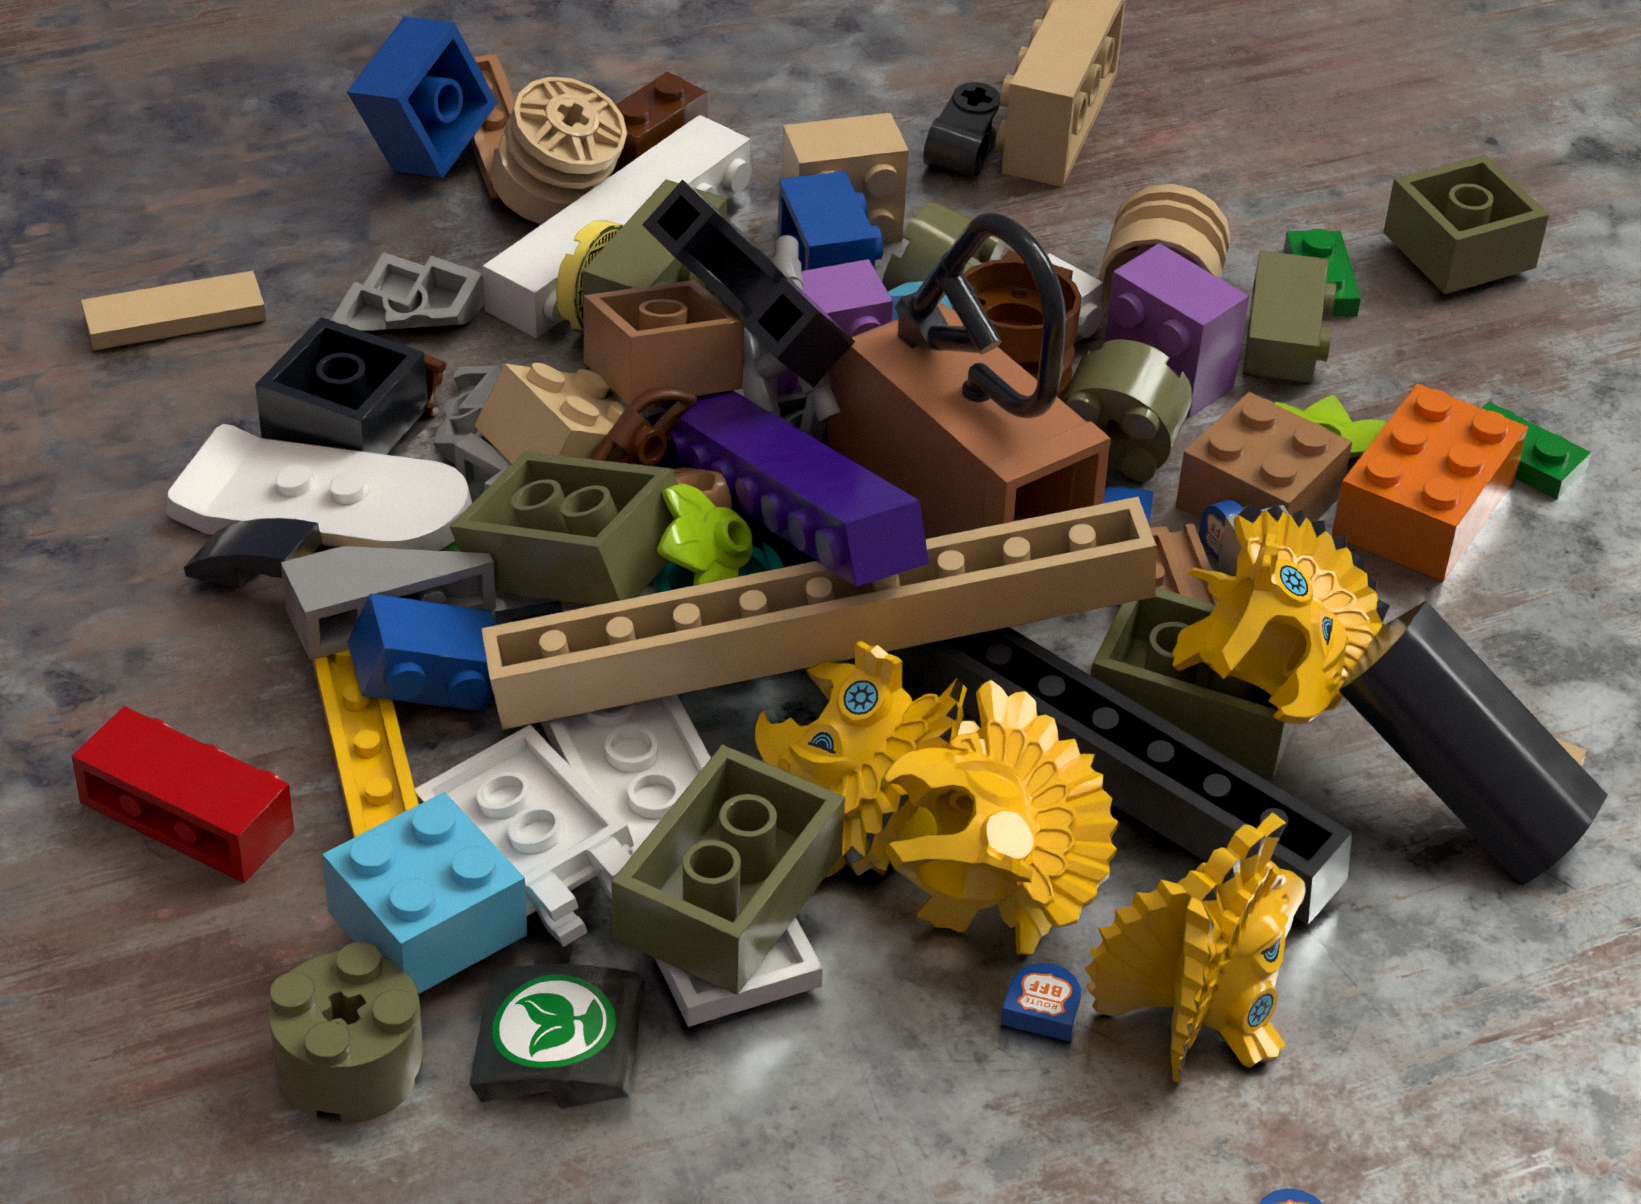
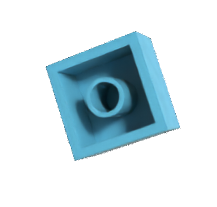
[322,792,527,994]

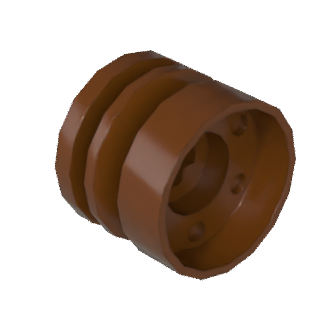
[952,259,1082,401]

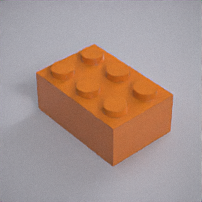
[1331,383,1528,582]

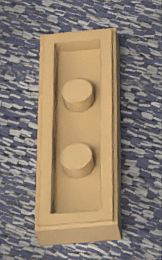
[81,271,266,350]

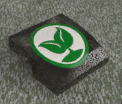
[469,964,645,1109]

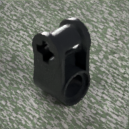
[923,82,1000,178]

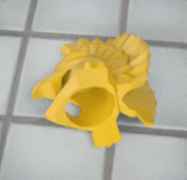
[881,680,1118,955]

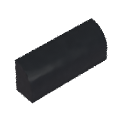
[1338,601,1608,885]

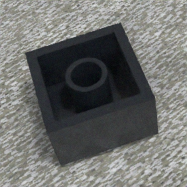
[255,317,428,455]

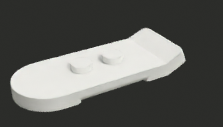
[166,424,472,551]

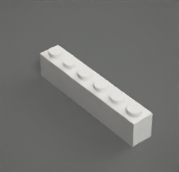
[483,115,752,339]

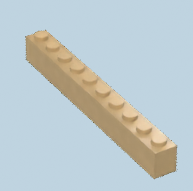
[481,496,1156,730]

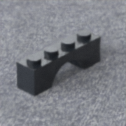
[642,179,855,388]

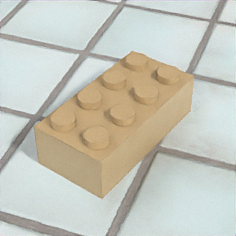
[996,0,1126,187]

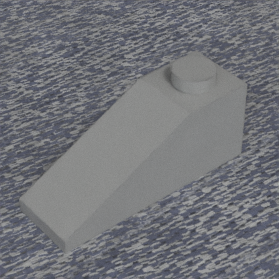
[281,546,496,660]

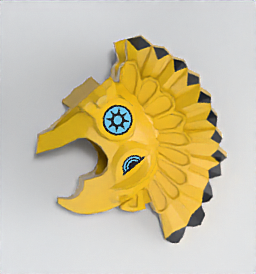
[1171,503,1390,724]
[755,641,980,877]
[1084,812,1306,1084]

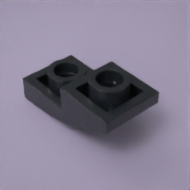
[184,518,323,588]

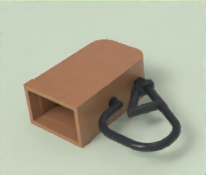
[827,213,1110,539]

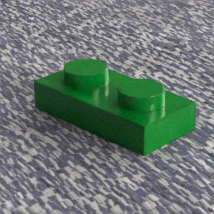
[1284,229,1361,316]
[1482,402,1591,499]

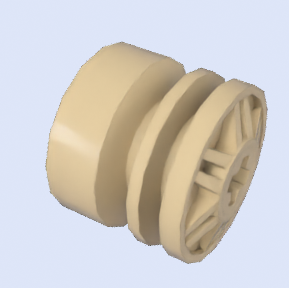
[490,77,627,225]
[1098,184,1231,310]

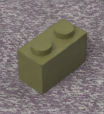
[1243,250,1336,383]

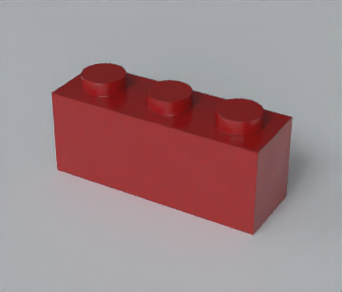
[71,706,295,883]

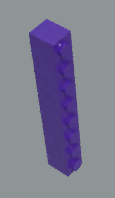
[644,390,929,587]

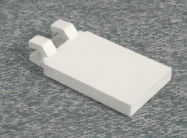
[415,725,634,947]

